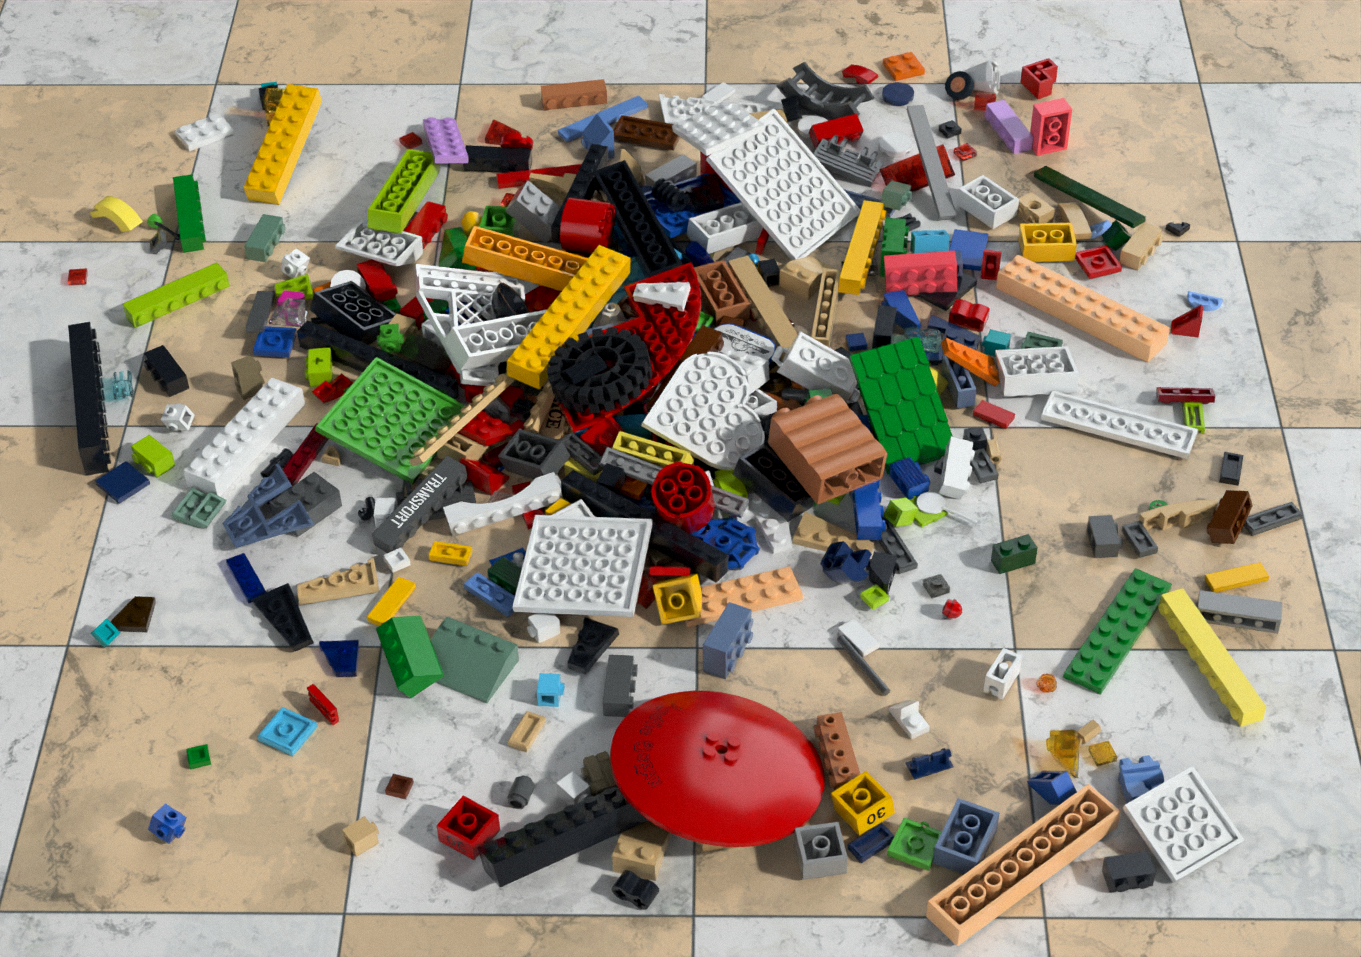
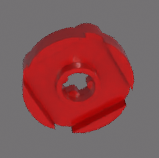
[500,133,534,149]

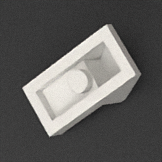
[889,700,930,740]

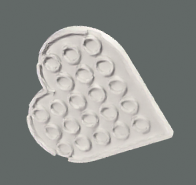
[641,352,765,470]

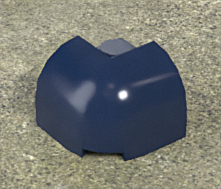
[820,541,872,584]

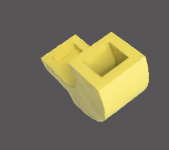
[90,196,143,232]

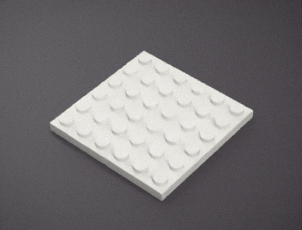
[512,515,652,617]

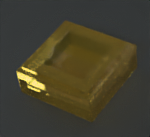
[1088,741,1117,766]

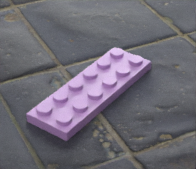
[423,117,468,163]

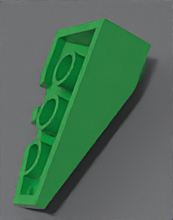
[438,227,476,271]

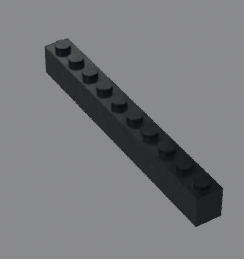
[297,320,459,400]
[561,470,728,583]

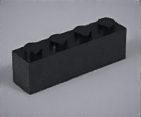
[463,145,532,173]

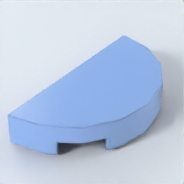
[1089,220,1112,240]
[1187,291,1223,311]

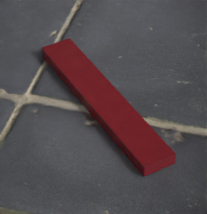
[267,423,329,505]

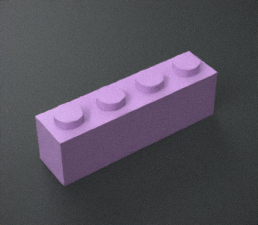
[984,100,1033,154]

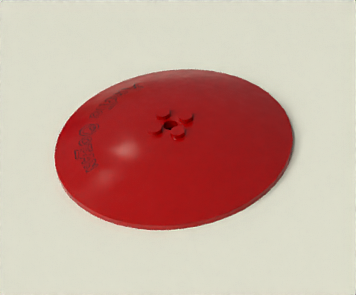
[610,691,825,847]

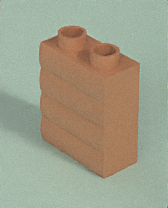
[768,393,887,505]

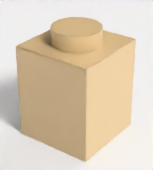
[342,816,379,857]

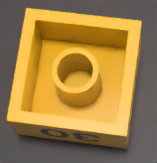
[831,771,895,836]

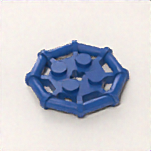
[690,516,760,570]

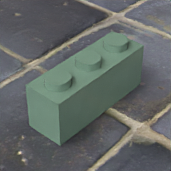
[244,214,286,262]

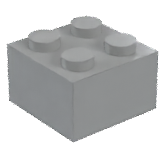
[794,822,848,880]

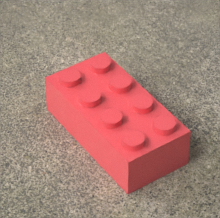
[884,251,957,295]

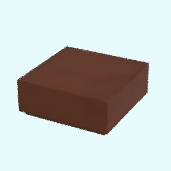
[385,774,414,800]

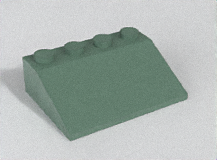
[431,617,519,703]

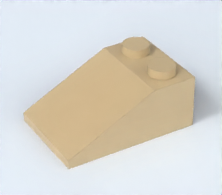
[779,256,836,300]
[612,820,672,881]

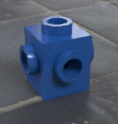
[148,803,187,844]

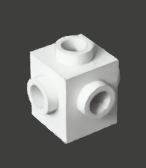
[280,249,310,278]
[161,403,195,431]

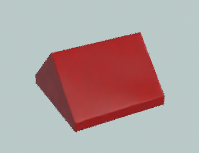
[459,458,510,496]

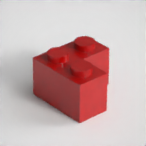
[1020,58,1058,99]

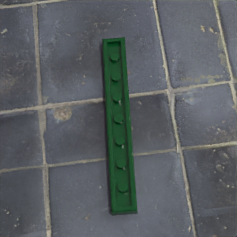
[1034,166,1146,228]

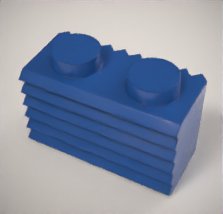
[889,457,930,500]

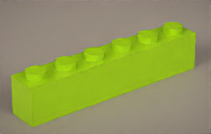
[122,263,230,328]

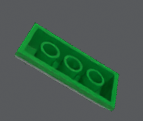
[376,615,444,698]

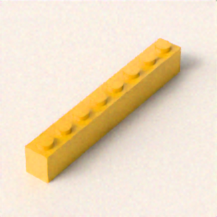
[838,200,886,295]

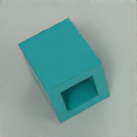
[982,329,1011,357]

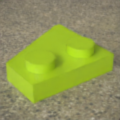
[275,274,313,299]

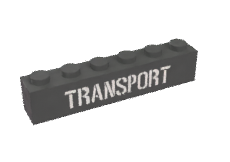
[372,455,467,553]

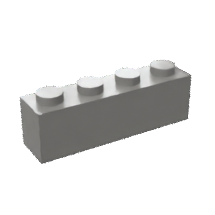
[1196,590,1282,634]

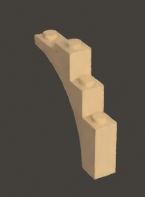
[529,173,594,201]

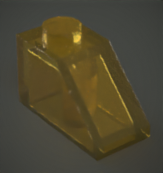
[1046,730,1080,778]

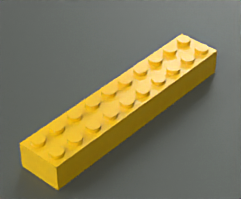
[507,245,631,390]

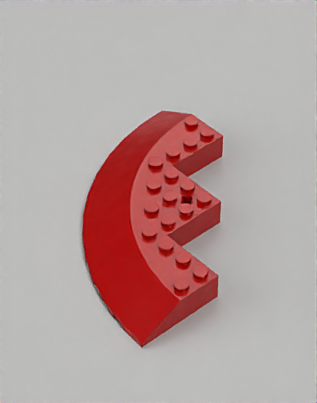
[556,262,701,433]

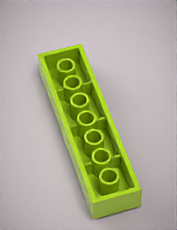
[368,149,440,234]

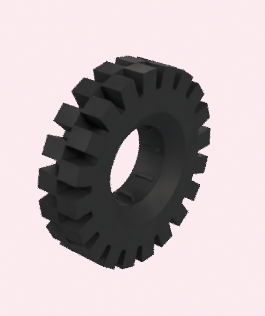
[547,328,653,414]

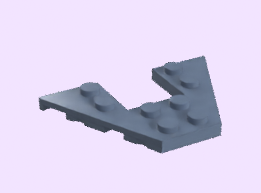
[222,463,314,548]

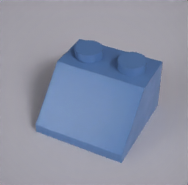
[581,113,615,159]

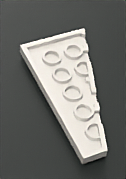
[659,94,761,124]

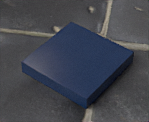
[95,461,150,504]

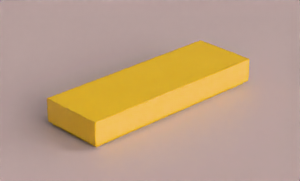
[1205,562,1269,593]
[366,576,416,626]

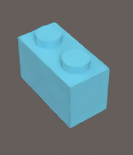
[910,230,949,254]

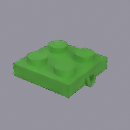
[887,818,942,871]

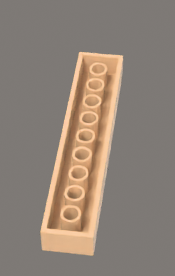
[996,255,1170,363]
[926,784,1121,946]

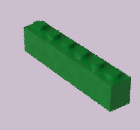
[173,174,206,253]

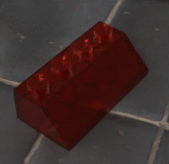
[879,144,955,192]

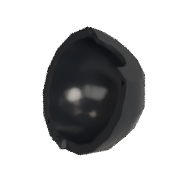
[492,283,530,318]

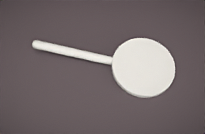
[916,492,977,524]

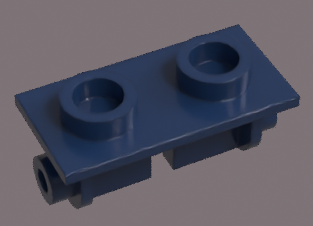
[905,748,954,780]

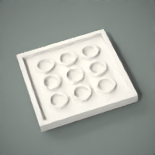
[672,101,765,156]
[1122,766,1244,883]

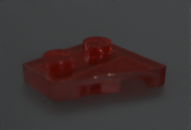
[485,120,521,145]

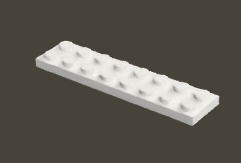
[1041,390,1198,459]

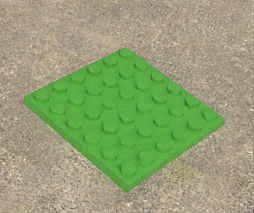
[315,357,466,485]

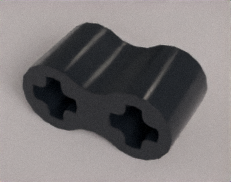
[611,870,660,910]

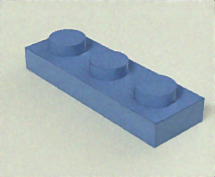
[464,572,515,617]

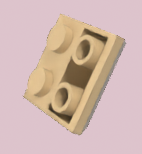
[437,433,491,463]

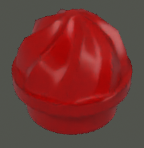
[942,599,962,619]

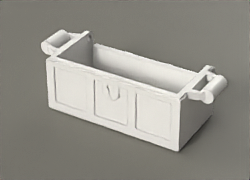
[772,331,860,404]

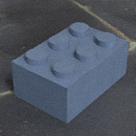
[703,602,754,679]
[933,798,1000,874]

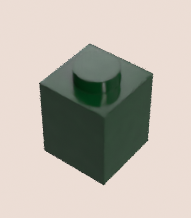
[1101,220,1131,252]

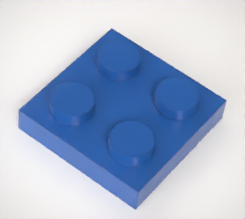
[253,326,297,357]

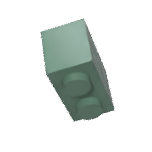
[881,181,912,211]

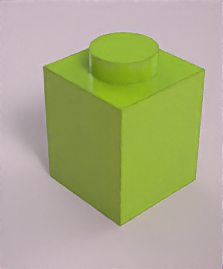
[883,498,918,527]

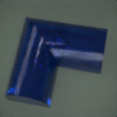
[685,241,714,266]

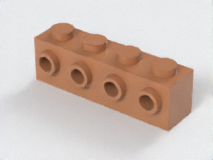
[813,712,860,791]

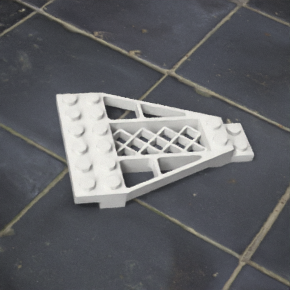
[414,264,525,386]

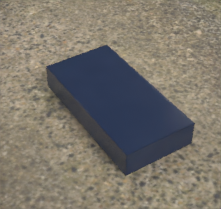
[847,822,895,863]

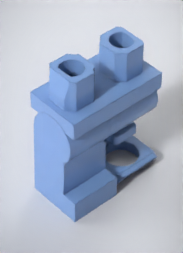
[1118,755,1164,803]

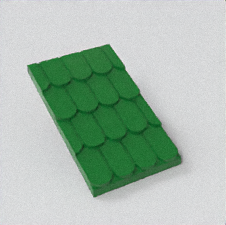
[849,337,953,475]

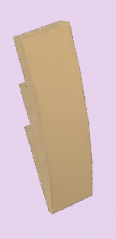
[1058,202,1092,239]
[1139,499,1218,530]

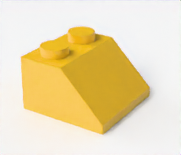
[653,574,702,625]

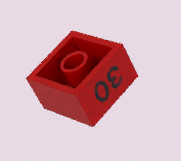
[436,795,500,860]

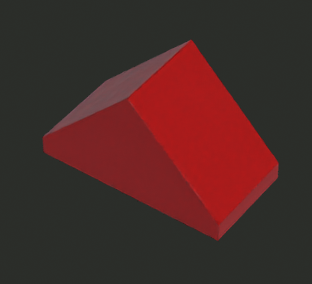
[1171,305,1203,338]

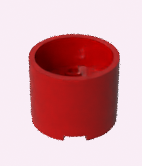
[560,198,615,254]
[651,462,715,533]

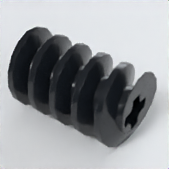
[652,178,689,212]

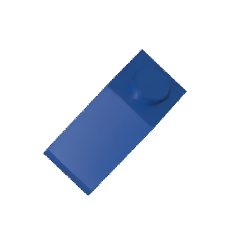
[1027,770,1077,805]

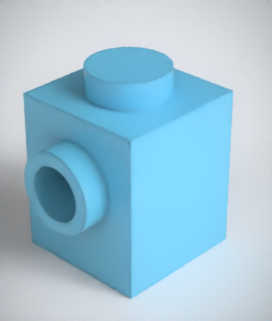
[537,673,565,707]

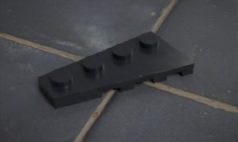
[251,583,314,652]

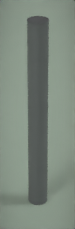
[837,635,890,695]

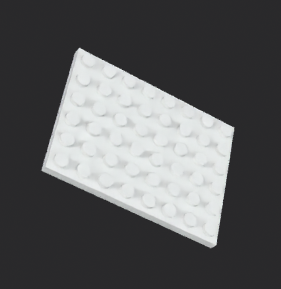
[706,109,861,260]

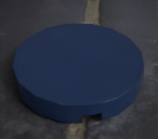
[882,82,914,106]

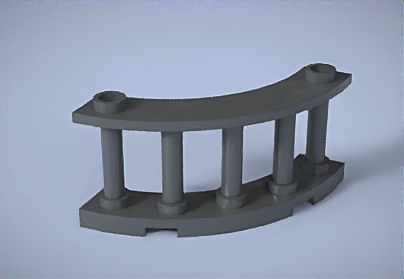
[776,62,875,121]

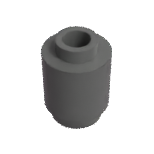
[508,775,535,809]

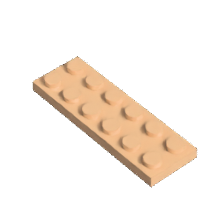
[685,566,803,627]

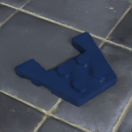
[925,315,980,366]

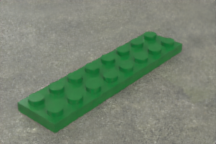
[1063,568,1172,695]

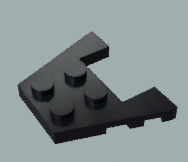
[669,174,724,213]

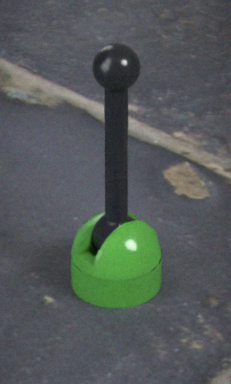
[147,214,181,240]

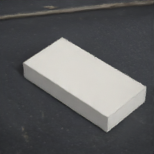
[702,82,735,103]
[838,618,879,657]

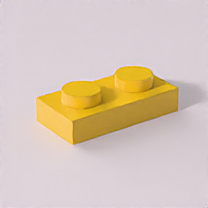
[429,541,473,566]

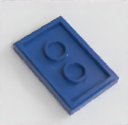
[949,229,989,271]

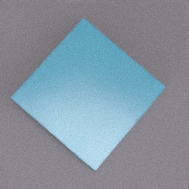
[257,707,317,756]

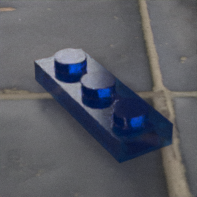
[226,553,266,604]

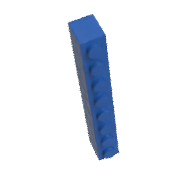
[851,415,885,540]

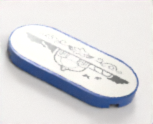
[714,324,776,364]

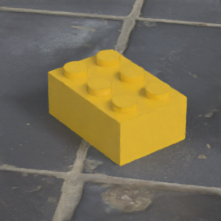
[1018,223,1077,262]

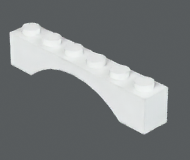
[443,472,563,536]

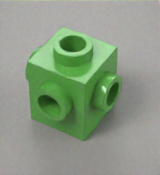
[377,324,404,353]

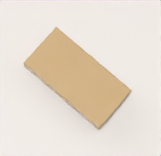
[508,711,546,752]

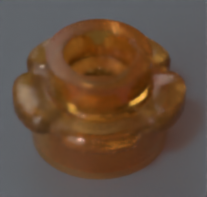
[1036,673,1057,693]

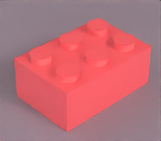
[1030,98,1072,156]

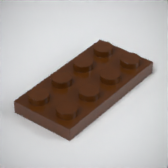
[613,115,680,151]

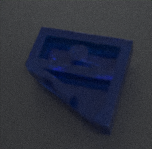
[319,640,359,677]

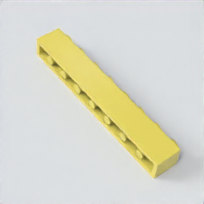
[1158,588,1266,727]

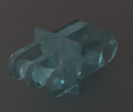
[112,370,134,400]

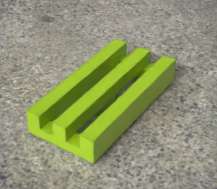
[1182,402,1205,434]

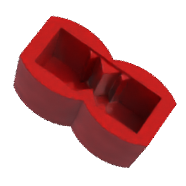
[948,299,990,332]

